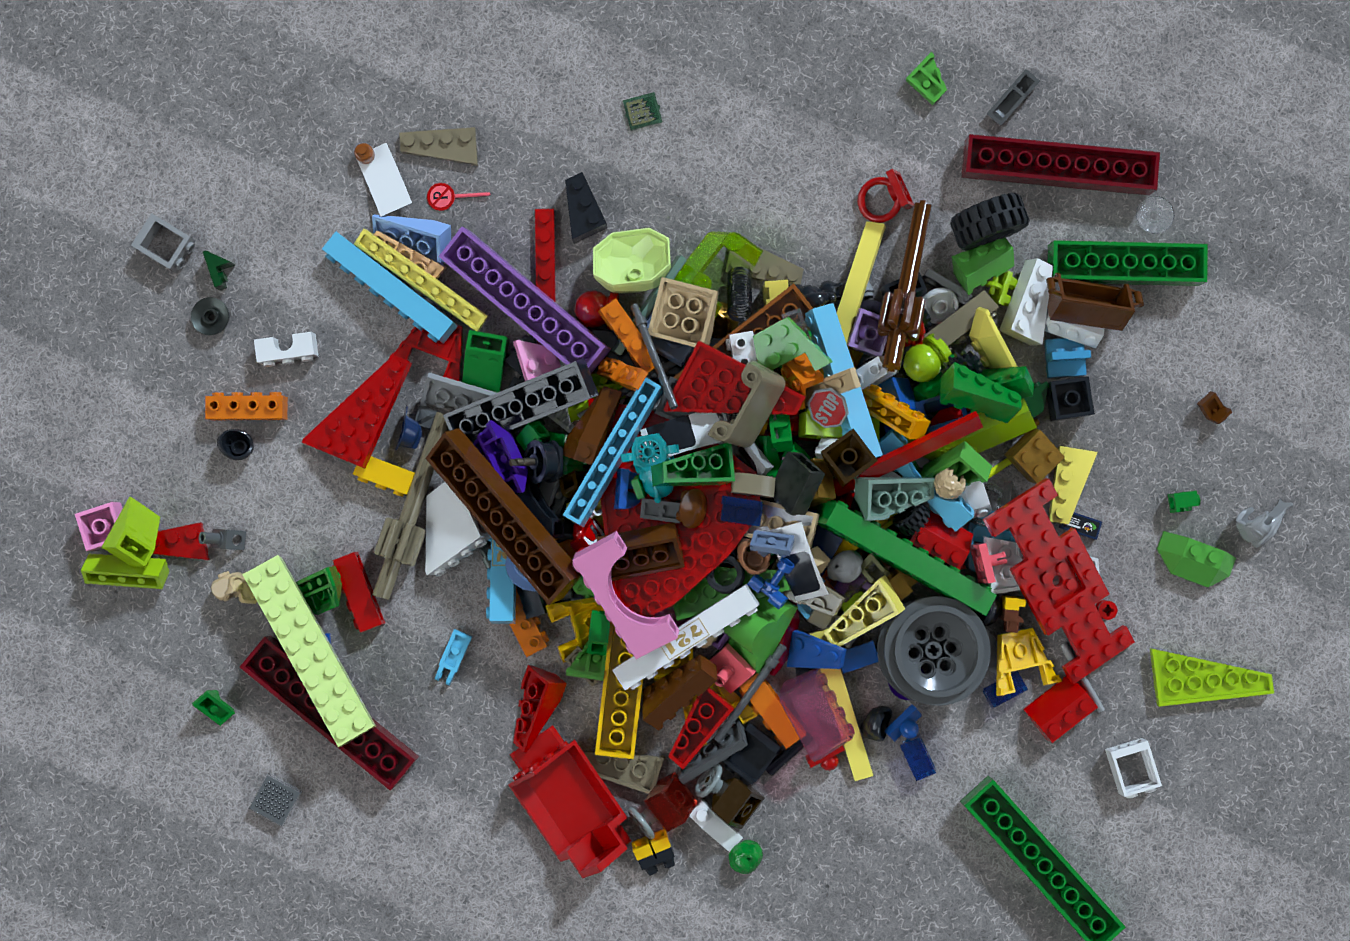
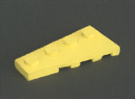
[1048,446,1098,525]

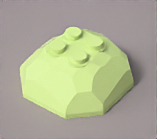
[593,228,671,293]

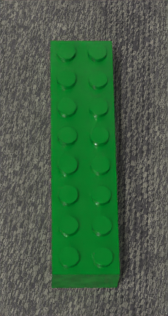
[1048,240,1208,286]

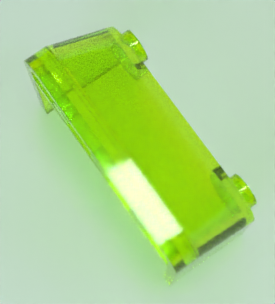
[674,231,763,319]

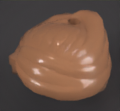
[737,538,771,575]

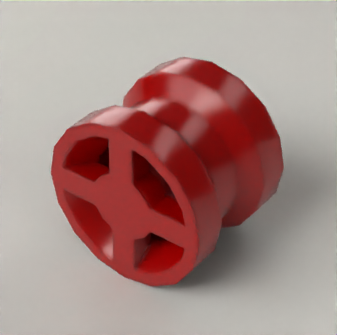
[1095,600,1118,620]

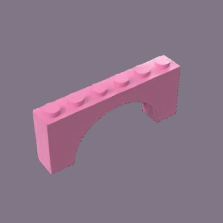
[572,531,679,659]

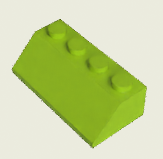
[958,398,1037,453]

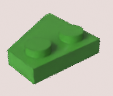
[906,52,947,105]
[566,642,607,681]

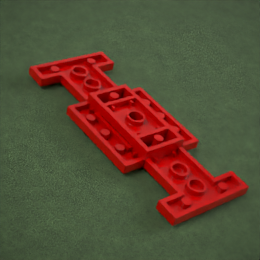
[983,478,1135,684]

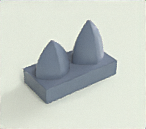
[750,530,794,558]

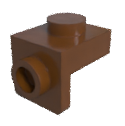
[1197,391,1232,424]

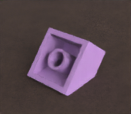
[847,308,888,357]

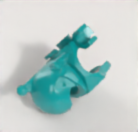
[621,433,680,503]

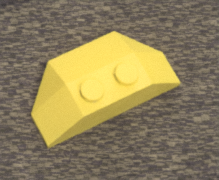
[969,307,1018,369]

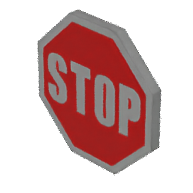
[807,388,849,428]

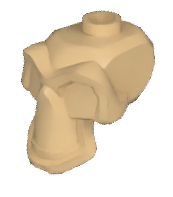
[211,571,257,604]

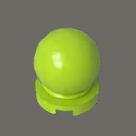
[903,333,952,382]

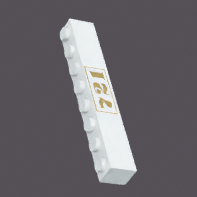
[612,584,760,690]

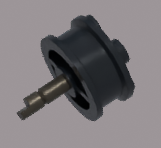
[509,440,563,483]

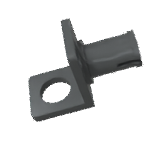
[199,529,246,550]

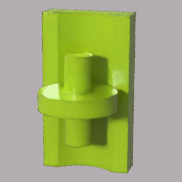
[985,271,1018,306]

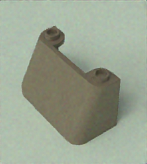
[708,360,785,447]

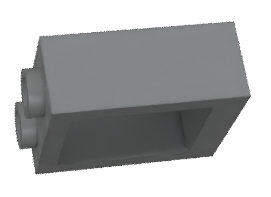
[131,213,196,272]

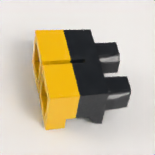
[631,828,675,876]

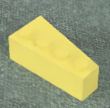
[824,575,905,646]

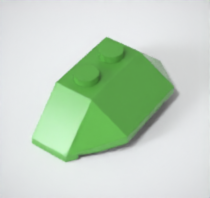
[1157,531,1236,587]

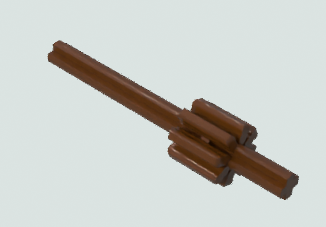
[877,200,932,372]

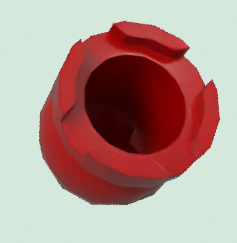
[574,290,619,330]

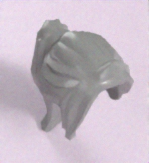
[1236,499,1293,548]

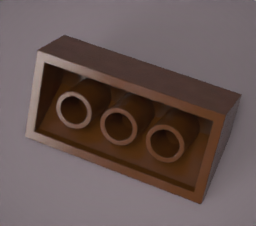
[597,522,685,581]

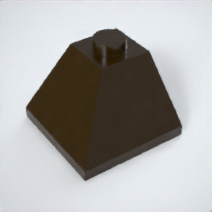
[821,428,878,488]

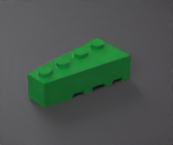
[651,443,735,487]

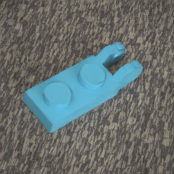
[435,629,473,686]

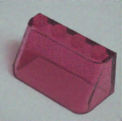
[779,668,855,762]

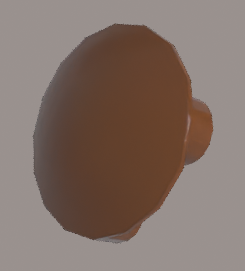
[676,489,707,528]

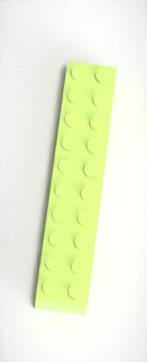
[242,555,376,747]

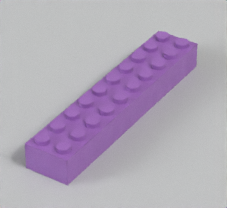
[438,226,611,374]

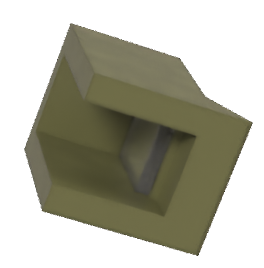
[861,554,891,584]

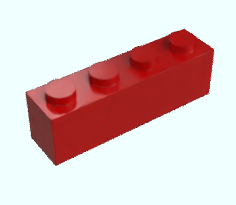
[332,552,385,633]

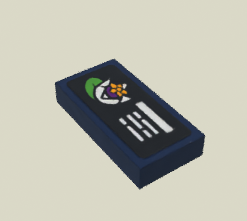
[1059,512,1102,540]

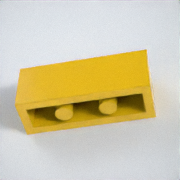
[353,456,415,497]

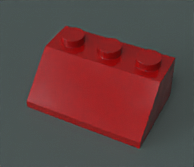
[905,510,973,570]
[1023,676,1098,743]

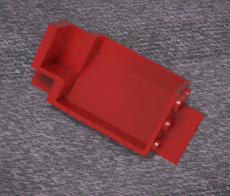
[508,725,632,879]

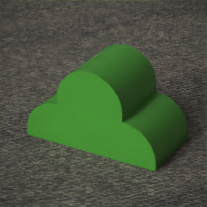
[724,597,798,674]

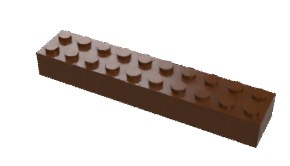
[425,428,582,605]

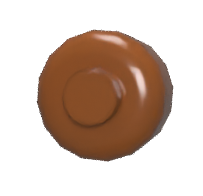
[354,143,375,164]

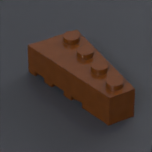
[643,654,717,731]

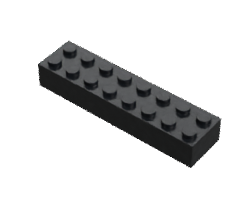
[443,358,599,443]

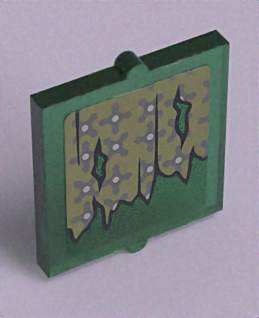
[623,92,662,131]

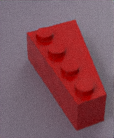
[668,687,735,769]

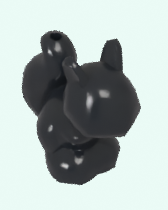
[795,280,843,308]

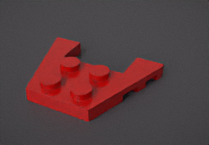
[389,324,463,382]

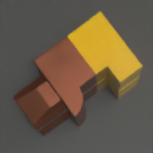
[1000,595,1026,633]

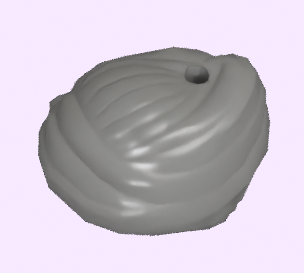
[827,550,863,583]

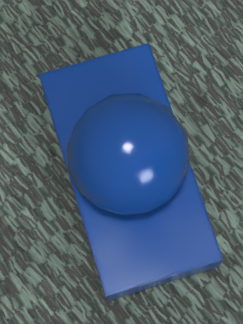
[885,704,922,742]

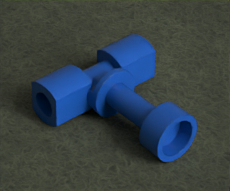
[747,557,795,610]

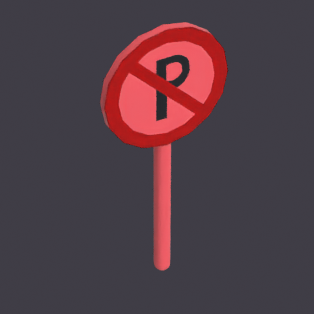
[427,183,491,211]

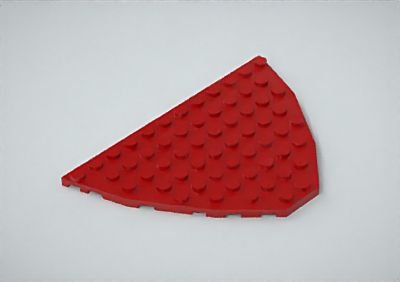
[588,398,762,617]

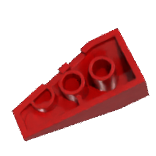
[513,665,567,752]

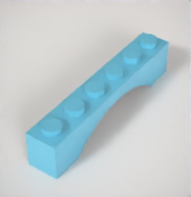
[879,429,974,532]

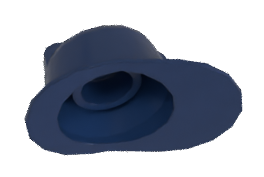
[395,405,422,450]

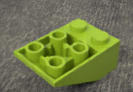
[102,497,160,567]

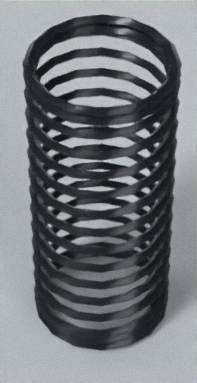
[727,267,752,322]

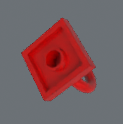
[857,169,914,223]

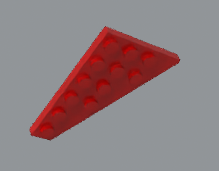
[663,340,806,415]
[302,355,412,469]

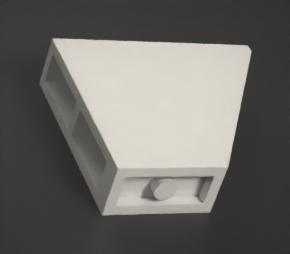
[425,482,491,577]

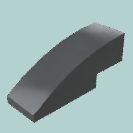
[987,69,1040,126]

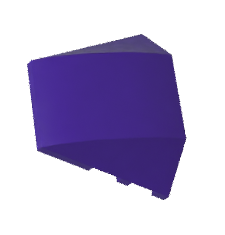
[473,420,528,493]

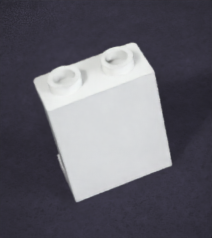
[856,356,899,390]

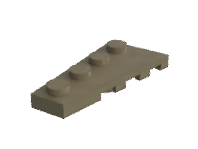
[399,127,478,166]
[725,235,804,286]
[771,557,845,616]
[584,751,664,795]

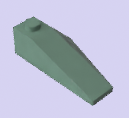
[854,477,935,521]

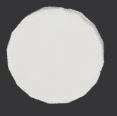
[923,288,959,324]

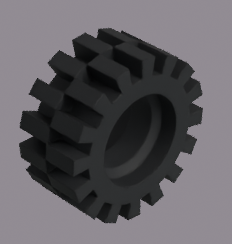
[893,503,931,536]

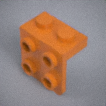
[781,353,824,410]

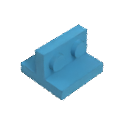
[1044,338,1091,378]

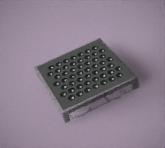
[248,773,303,827]

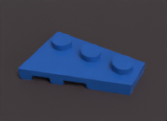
[787,630,846,669]

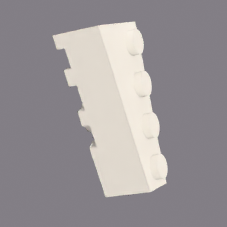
[999,258,1053,346]

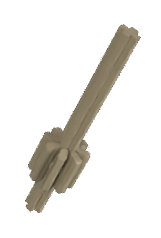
[372,412,449,600]

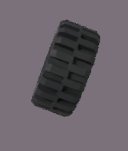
[950,192,1030,251]

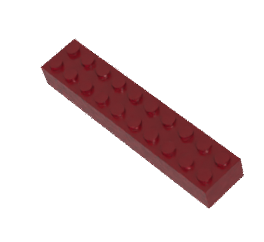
[961,134,1160,196]
[240,635,420,791]

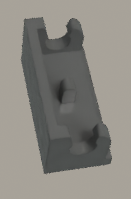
[640,495,681,523]

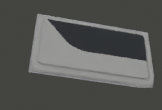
[737,442,773,476]

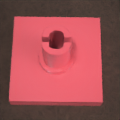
[970,543,1007,584]
[710,643,756,694]

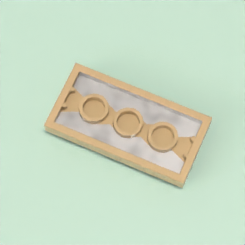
[745,500,820,550]

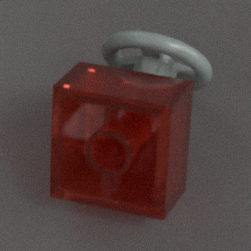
[628,772,698,839]

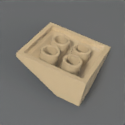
[648,277,719,347]

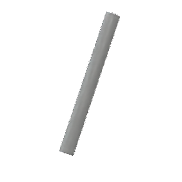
[1059,642,1105,713]

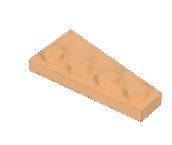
[374,231,447,296]

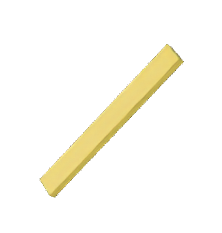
[837,221,886,344]
[353,228,489,332]
[809,628,873,781]

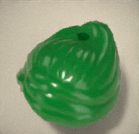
[729,840,763,874]

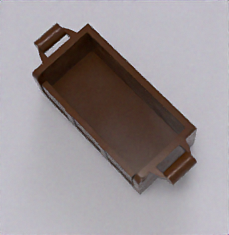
[1046,273,1144,331]

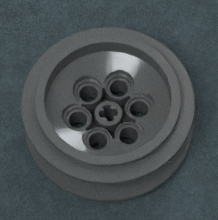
[877,596,991,706]

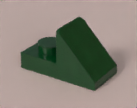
[202,250,235,290]

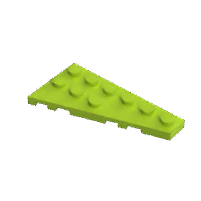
[1150,648,1274,707]

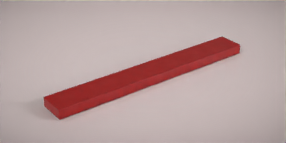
[833,411,983,497]

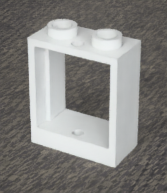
[1105,738,1162,798]

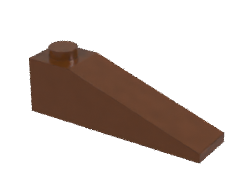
[563,386,623,465]

